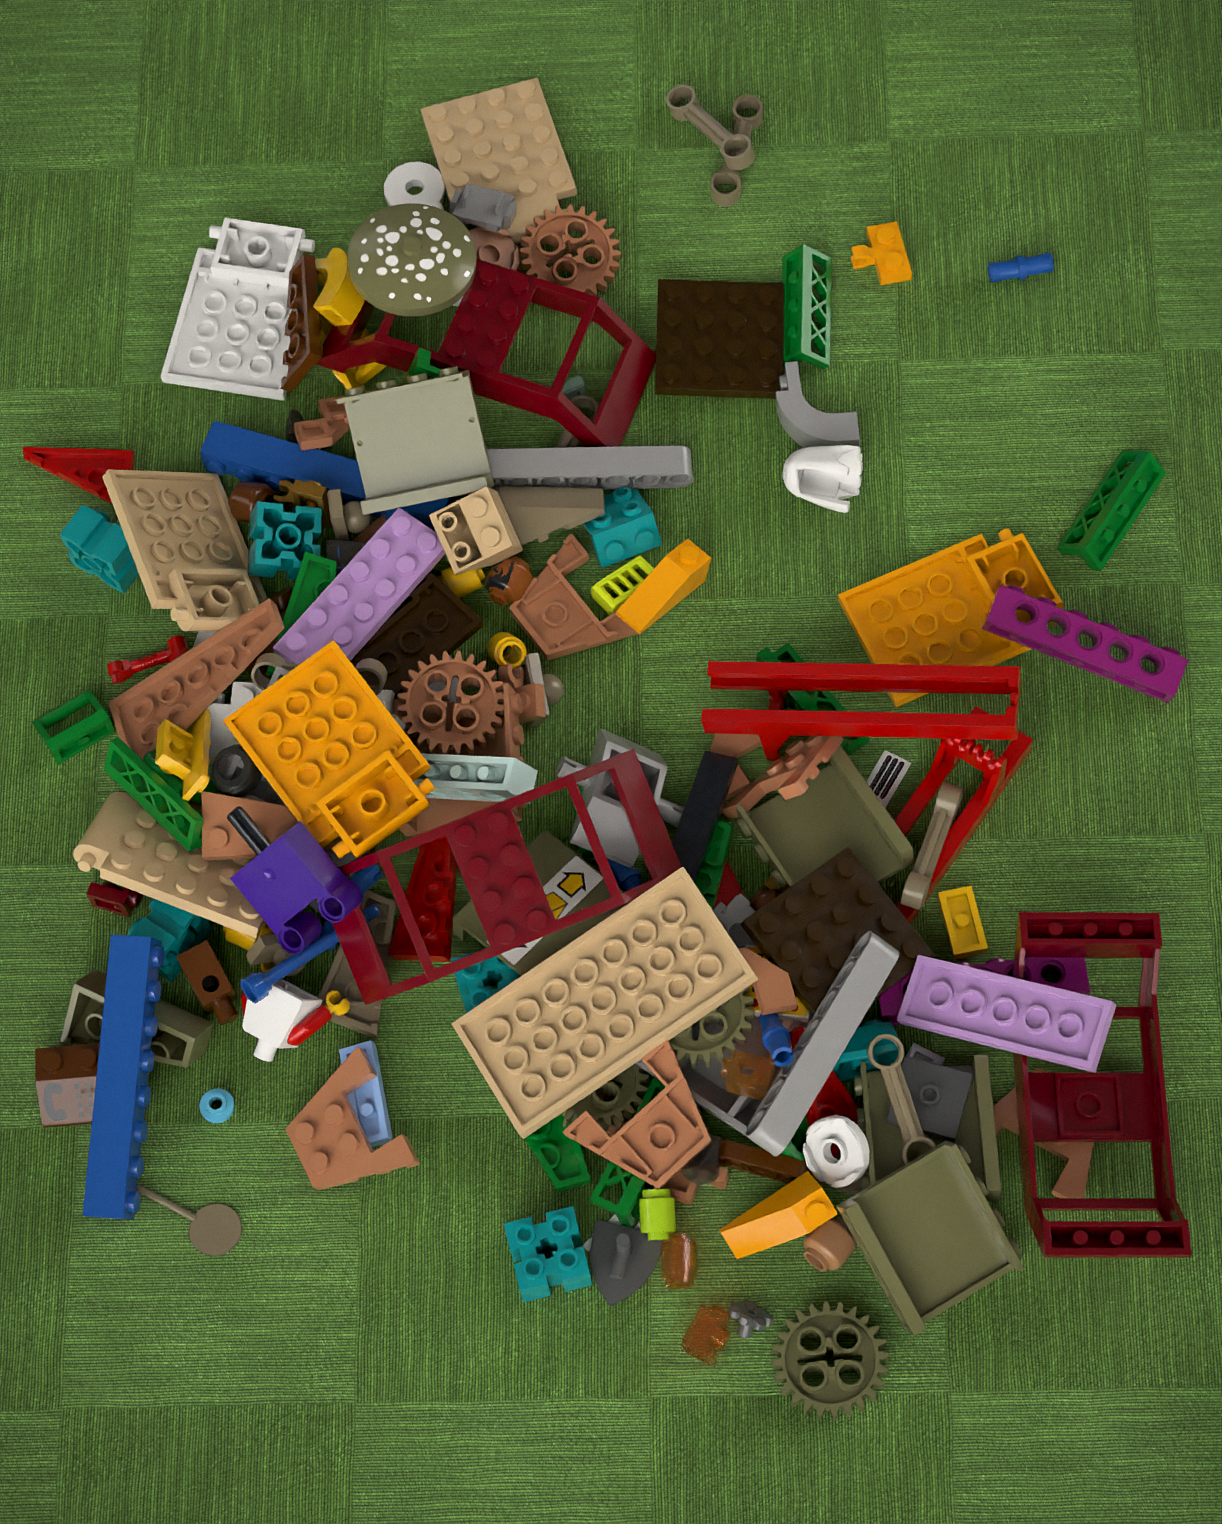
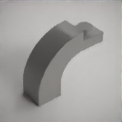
[776,361,860,448]

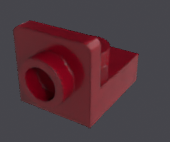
[86,882,143,918]

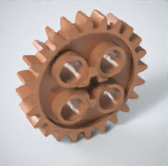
[519,204,621,296]
[397,651,504,755]

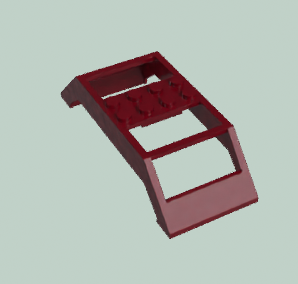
[316,259,656,447]
[332,749,681,1005]
[1013,912,1192,1258]

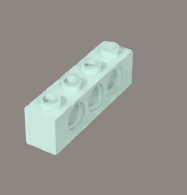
[414,753,538,804]

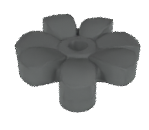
[728,1300,774,1338]

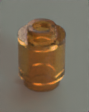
[661,1233,697,1289]

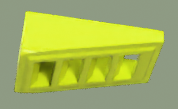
[591,555,654,615]

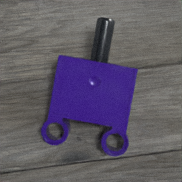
[227,806,363,954]

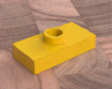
[938,885,988,960]

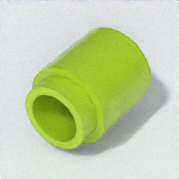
[639,1189,676,1240]

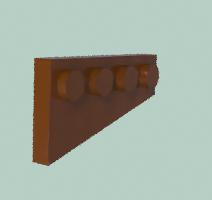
[281,253,323,392]

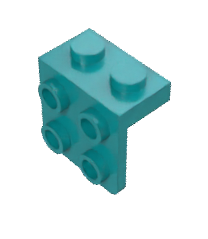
[583,487,662,568]

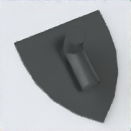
[590,1220,665,1306]

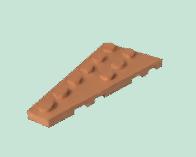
[108,598,285,759]

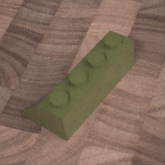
[60,969,214,1068]

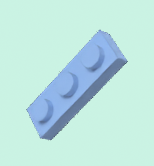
[339,1040,393,1147]

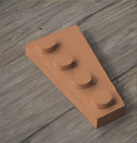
[202,791,340,861]

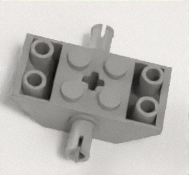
[555,729,685,868]

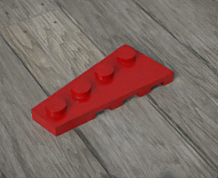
[388,835,457,962]

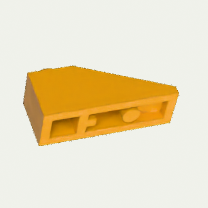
[616,538,712,634]
[719,1171,838,1259]

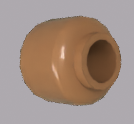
[803,1218,856,1272]

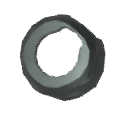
[212,744,262,798]

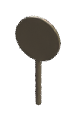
[137,1185,242,1256]

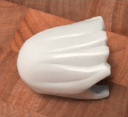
[782,445,863,513]

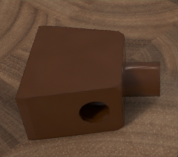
[176,940,239,1025]

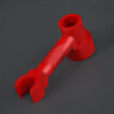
[106,635,190,684]

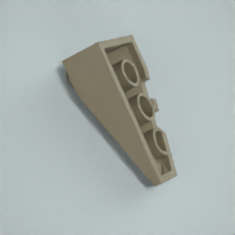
[469,486,605,545]

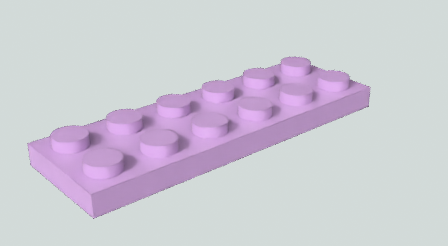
[273,508,446,664]
[897,955,1117,1073]

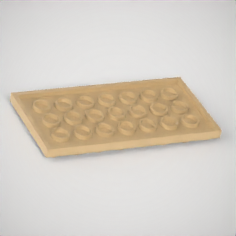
[452,867,759,1139]

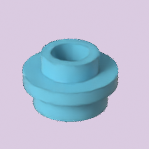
[199,1089,235,1123]

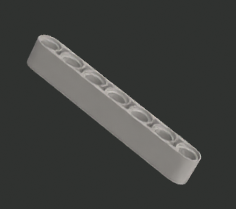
[487,446,694,489]
[745,931,899,1156]

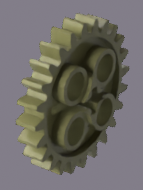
[669,986,755,1068]
[555,1063,649,1133]
[771,1301,889,1421]

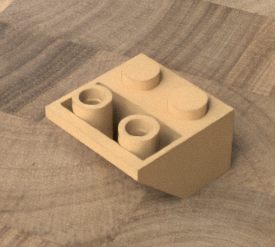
[429,486,523,575]

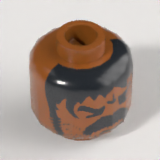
[484,556,533,606]

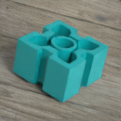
[248,501,322,580]
[60,505,139,594]
[128,898,212,984]
[450,951,521,1013]
[504,1206,592,1303]

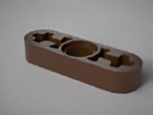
[712,1140,813,1184]

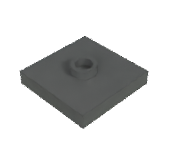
[886,1056,973,1143]

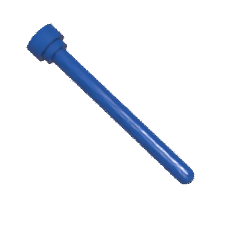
[240,904,380,1004]

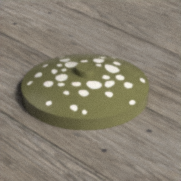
[348,203,477,317]

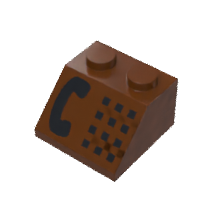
[35,1043,100,1128]

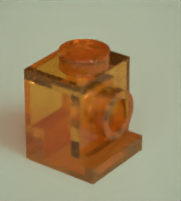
[721,1050,776,1101]
[681,1304,731,1367]

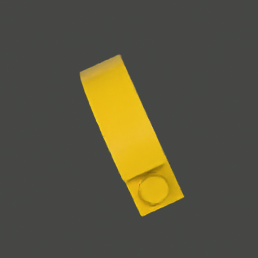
[313,248,365,326]

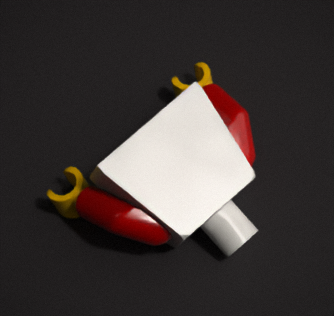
[241,961,351,1062]

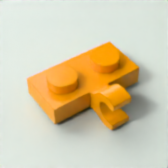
[850,221,912,285]

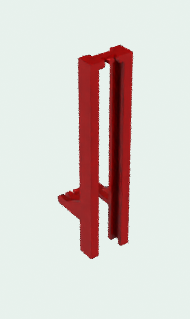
[701,661,1022,762]
[894,706,1033,924]

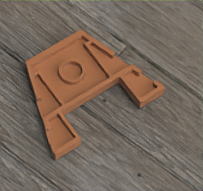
[509,534,646,661]
[722,736,844,820]
[563,1040,713,1189]
[285,1047,420,1190]
[993,1067,1094,1198]

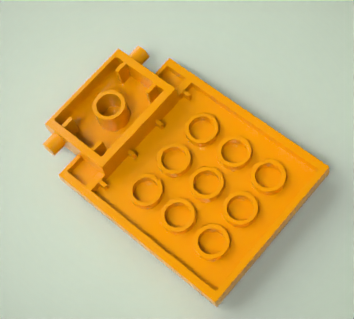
[838,528,1064,708]
[223,640,435,859]

